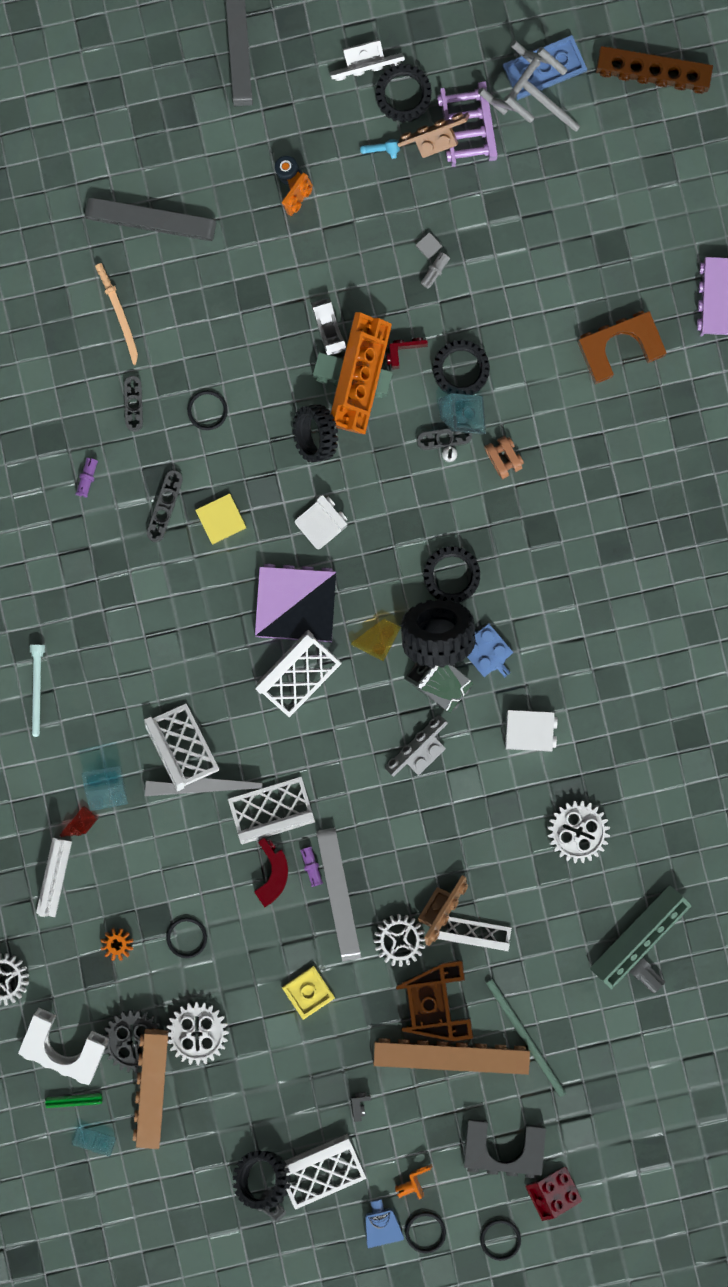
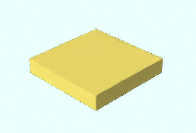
[195,493,246,545]
[282,966,335,1020]

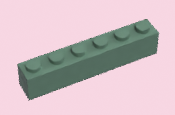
[590,885,691,990]

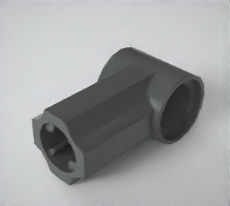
[629,957,665,994]

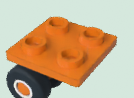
[275,156,313,216]

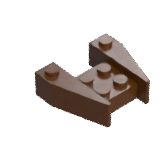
[396,960,473,1041]

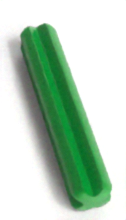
[45,1093,103,1108]

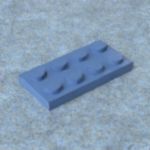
[502,35,587,100]

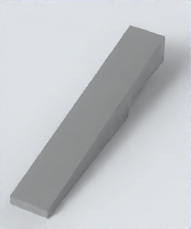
[145,776,263,796]

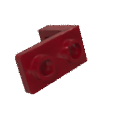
[386,338,428,369]

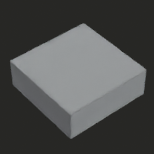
[416,232,442,260]

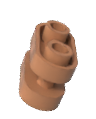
[484,436,524,480]

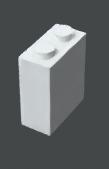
[505,710,558,752]

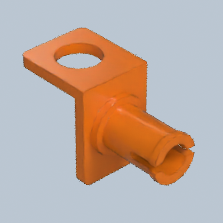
[395,1164,433,1199]

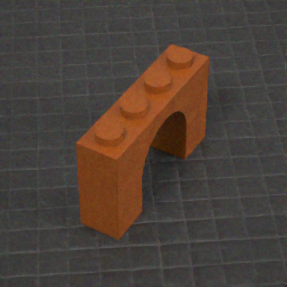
[578,311,667,384]

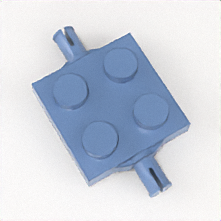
[467,624,514,678]

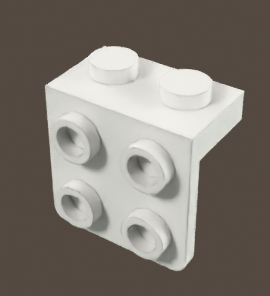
[295,495,348,549]

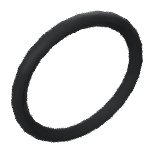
[187,390,228,430]
[166,917,207,958]
[405,1212,446,1253]
[480,1219,521,1261]

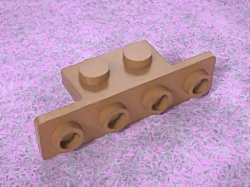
[397,112,470,158]
[418,875,468,946]

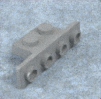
[385,715,448,777]

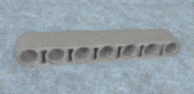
[316,827,361,962]

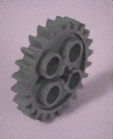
[103,1009,163,1073]

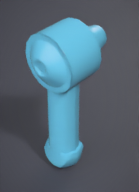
[360,139,400,159]

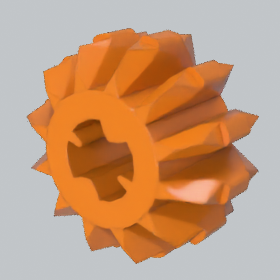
[101,928,134,961]

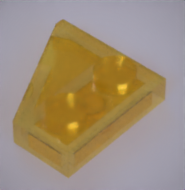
[351,619,401,662]

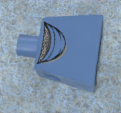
[365,1199,404,1248]

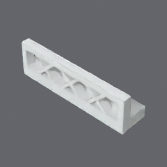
[438,917,512,951]

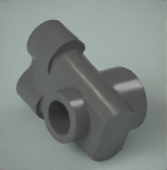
[257,1188,286,1222]

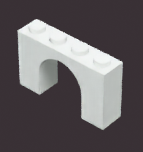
[18,1007,109,1085]

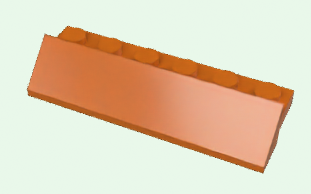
[331,312,392,434]

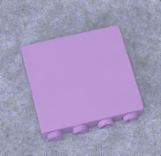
[697,257,728,336]

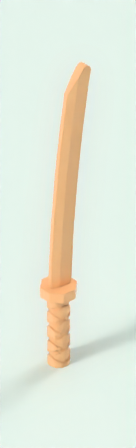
[95,263,138,365]

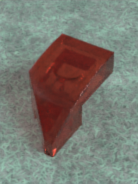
[59,806,99,837]

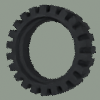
[375,64,432,123]
[433,340,490,398]
[292,404,338,463]
[424,546,480,603]
[232,1151,291,1210]

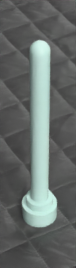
[30,645,45,737]

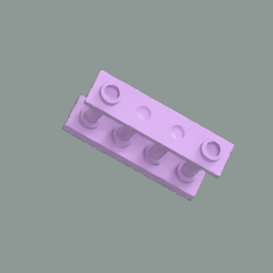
[437,82,497,167]

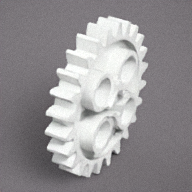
[547,801,610,863]
[167,1002,229,1065]

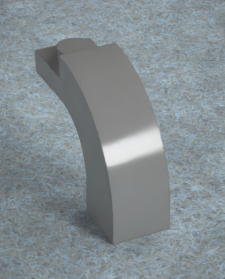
[311,298,346,355]

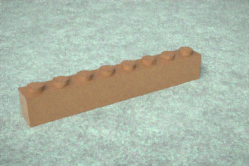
[373,1038,530,1075]

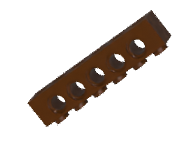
[596,46,713,94]

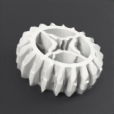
[374,914,425,967]
[0,953,29,1005]

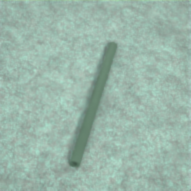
[486,979,566,1097]

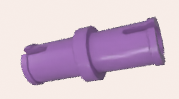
[76,458,98,498]
[300,847,323,887]

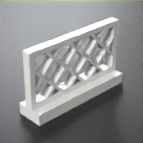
[255,630,342,717]
[144,704,219,792]
[228,777,315,845]
[36,838,72,917]
[285,1134,366,1209]

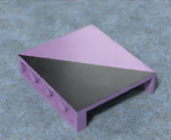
[255,564,336,642]

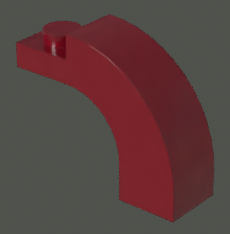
[254,838,288,908]

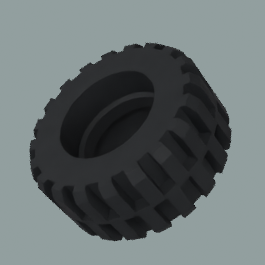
[401,599,475,668]

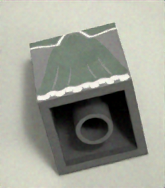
[404,663,473,713]

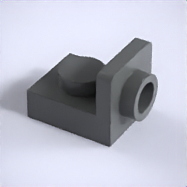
[351,1092,371,1122]

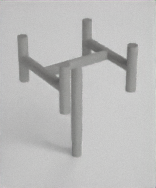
[478,40,580,132]

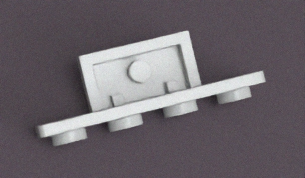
[329,39,405,81]

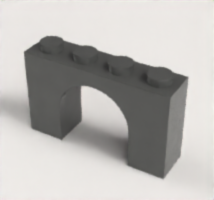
[463,1119,546,1178]

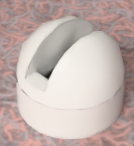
[442,446,457,462]

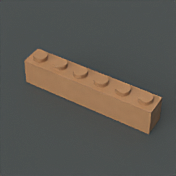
[133,1029,169,1149]

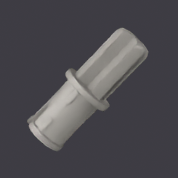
[421,252,450,288]

